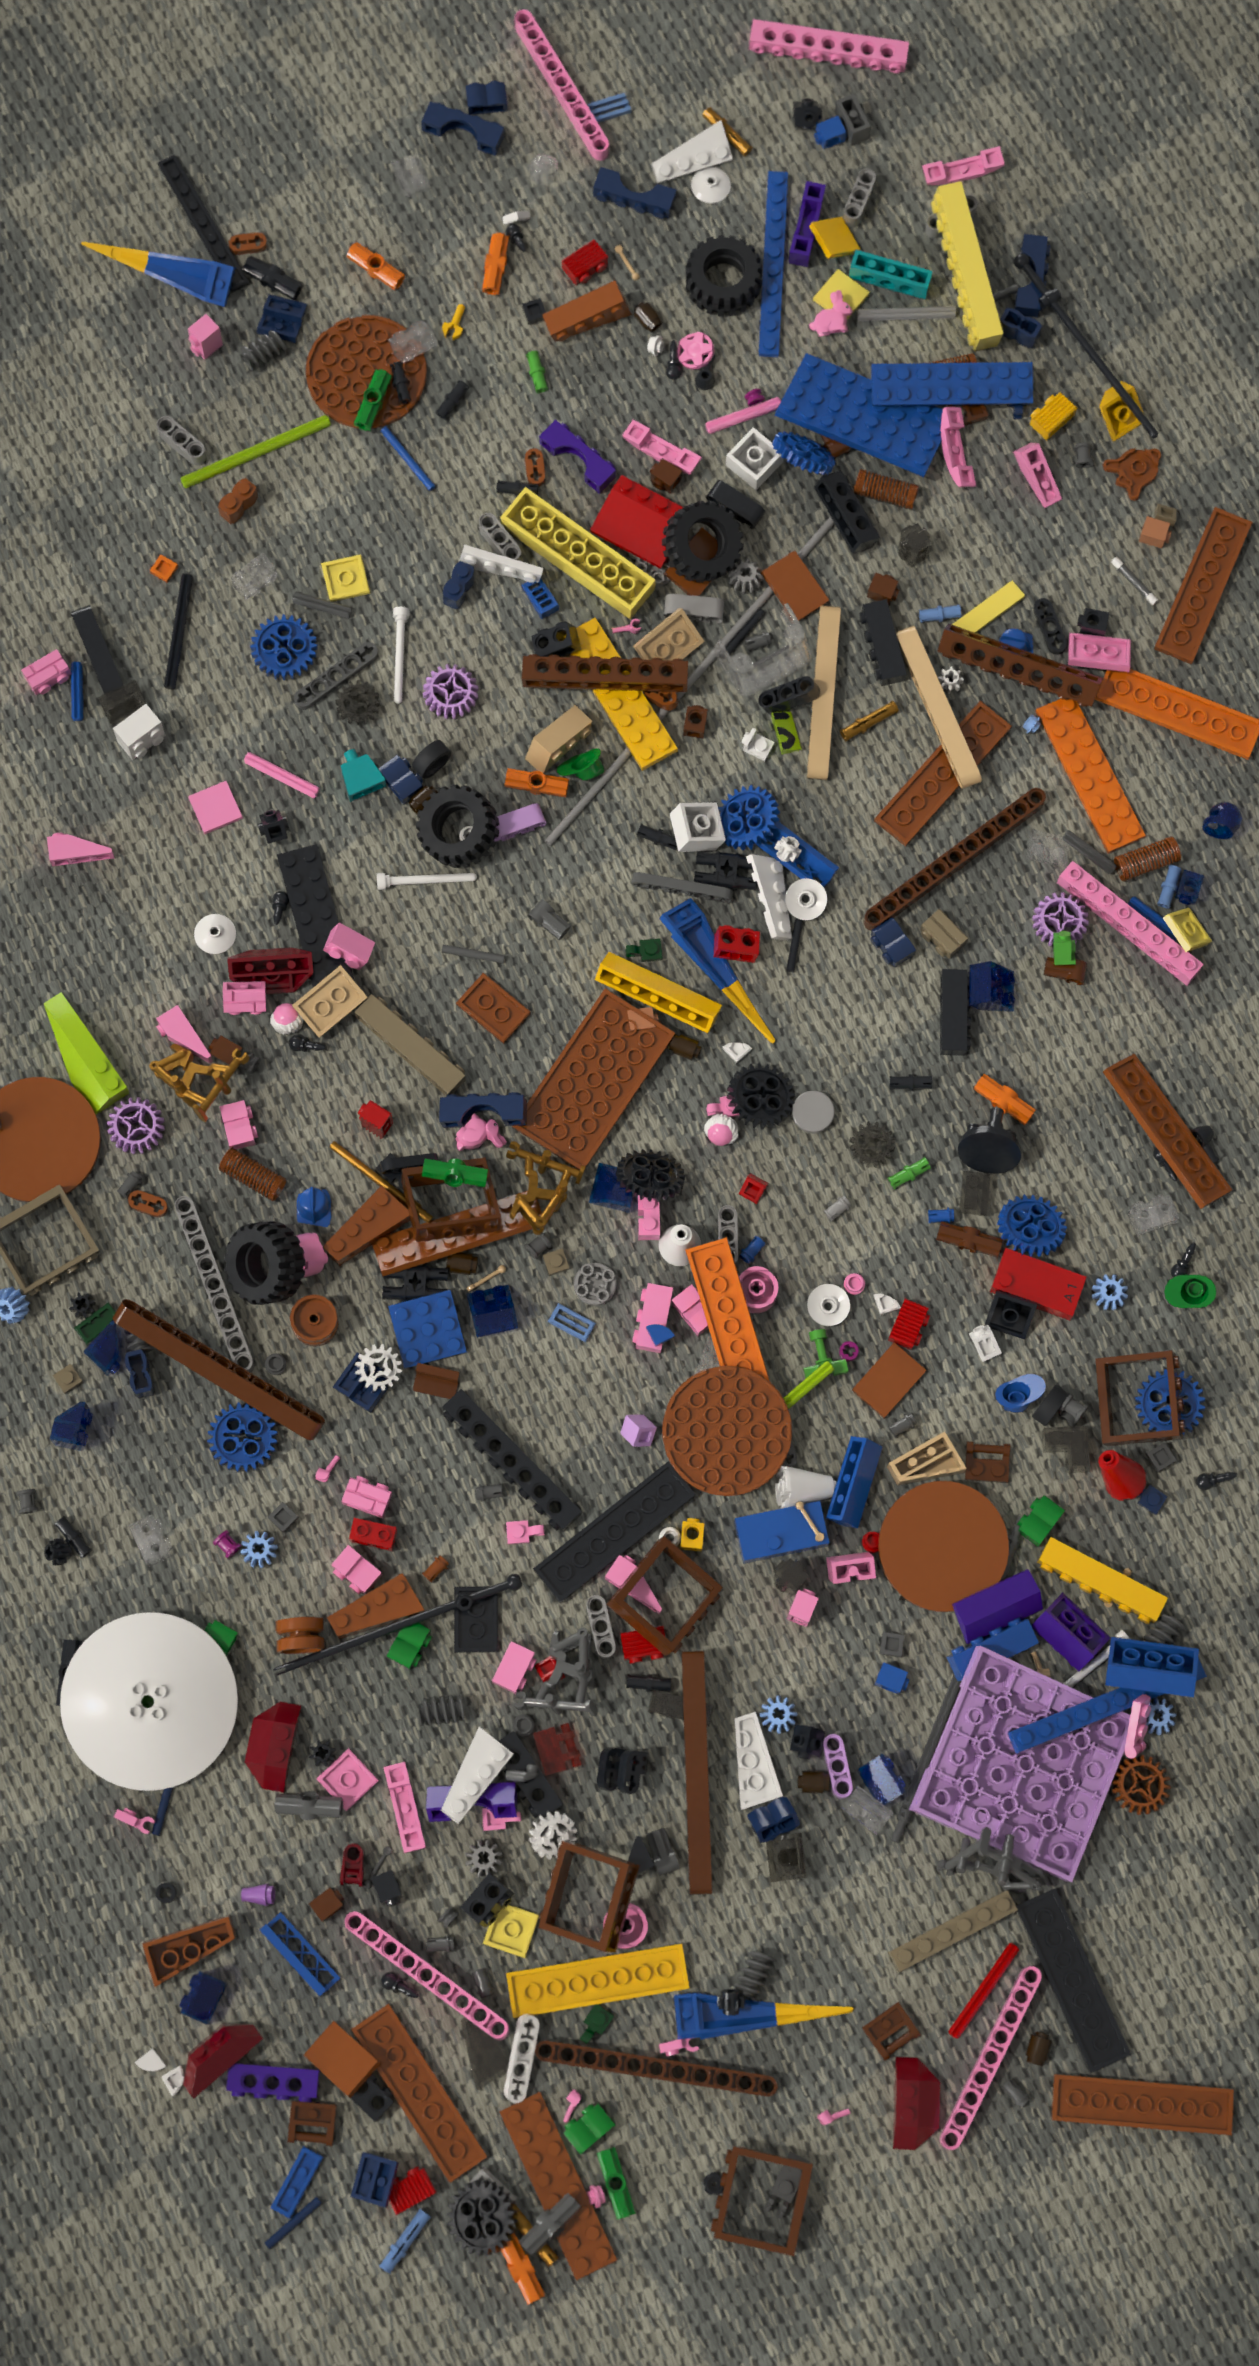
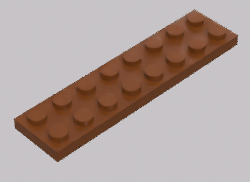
[1154,507,1252,665]
[874,701,1012,847]
[1103,1053,1232,1209]
[372,1190,542,1276]
[351,2004,488,2183]
[1051,2074,1234,2135]
[499,2092,617,2280]

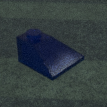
[589,1163,634,1213]
[83,1320,122,1376]

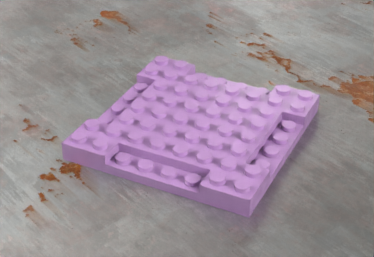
[909,1646,1131,1882]

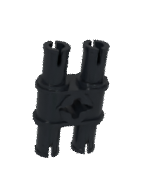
[694,851,757,891]
[382,1264,448,1302]

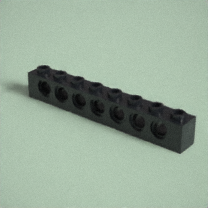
[442,1389,582,1532]

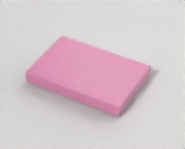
[1068,633,1131,672]

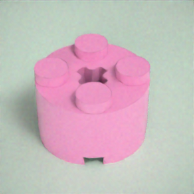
[296,1233,328,1278]
[739,1266,778,1313]
[603,1903,648,1949]

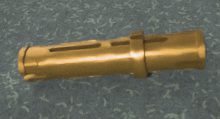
[702,107,753,157]
[840,700,899,741]
[511,2204,559,2267]

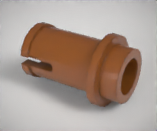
[422,1555,449,1583]

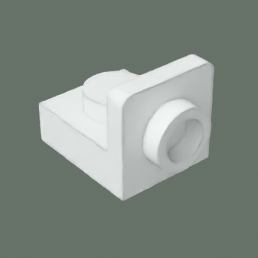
[741,728,775,762]
[969,1325,1002,1362]

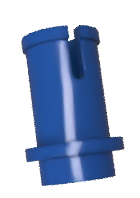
[928,1207,954,1224]
[739,1236,766,1264]

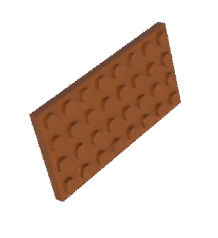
[512,988,675,1170]

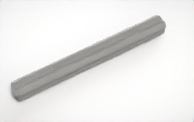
[857,306,957,321]

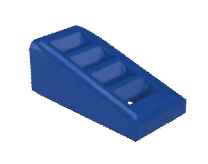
[521,578,559,619]

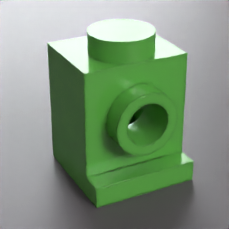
[1053,931,1076,965]

